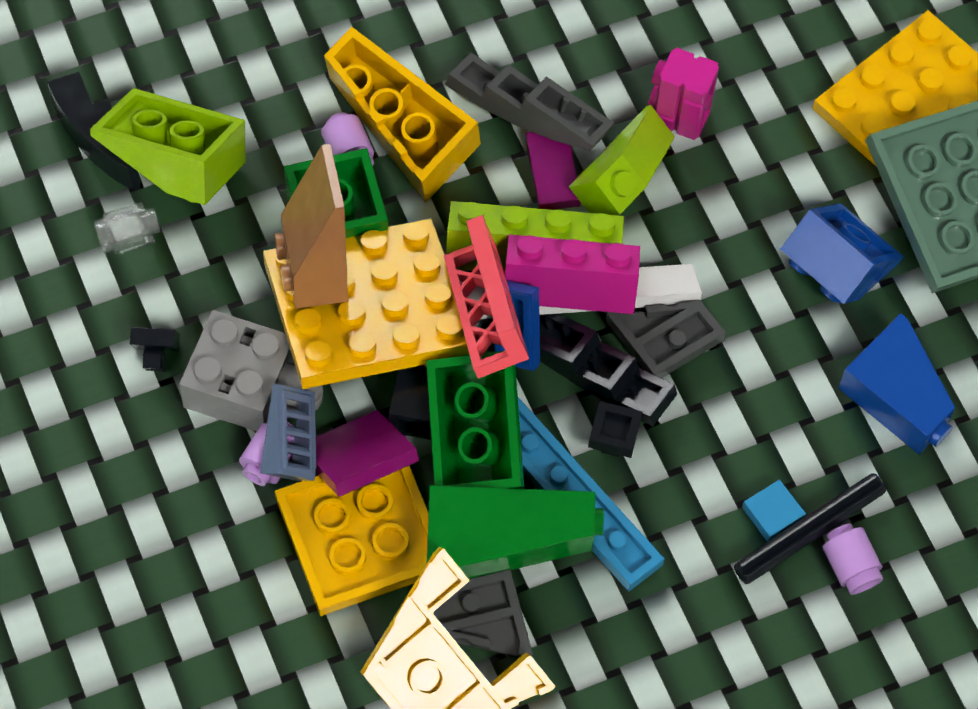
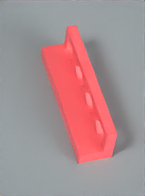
[444,215,529,378]

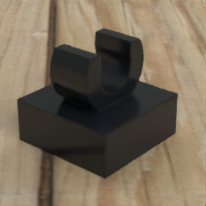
[130,327,180,372]
[588,401,643,458]

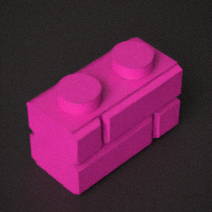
[648,47,719,140]

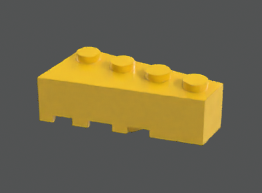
[324,27,481,203]

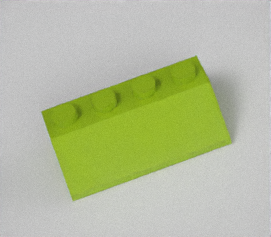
[446,201,624,273]

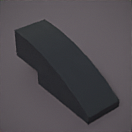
[47,72,140,191]

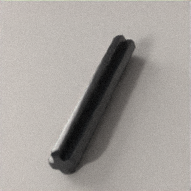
[734,473,886,584]

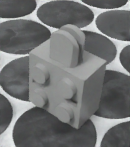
[179,310,323,431]

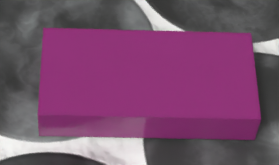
[525,132,581,210]

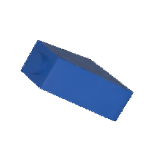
[838,313,955,455]

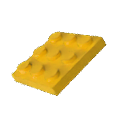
[274,466,429,616]

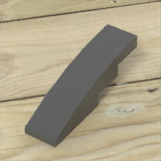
[445,53,614,151]

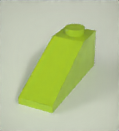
[569,105,675,215]

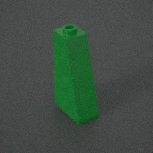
[426,485,604,579]

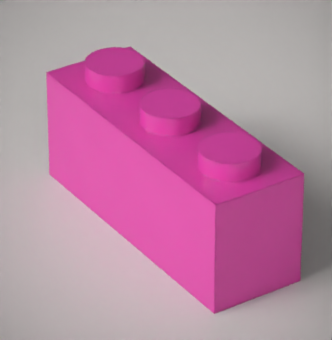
[505,235,640,314]

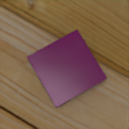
[316,410,419,497]

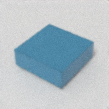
[742,479,806,542]

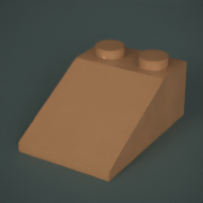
[274,144,348,309]

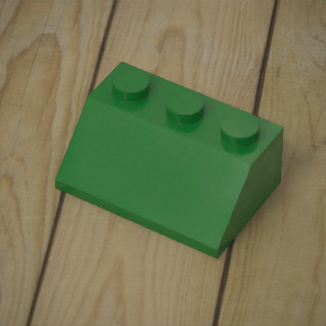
[426,351,524,489]

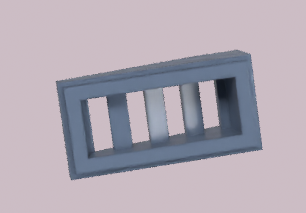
[260,384,316,481]

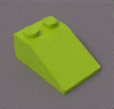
[90,88,246,205]

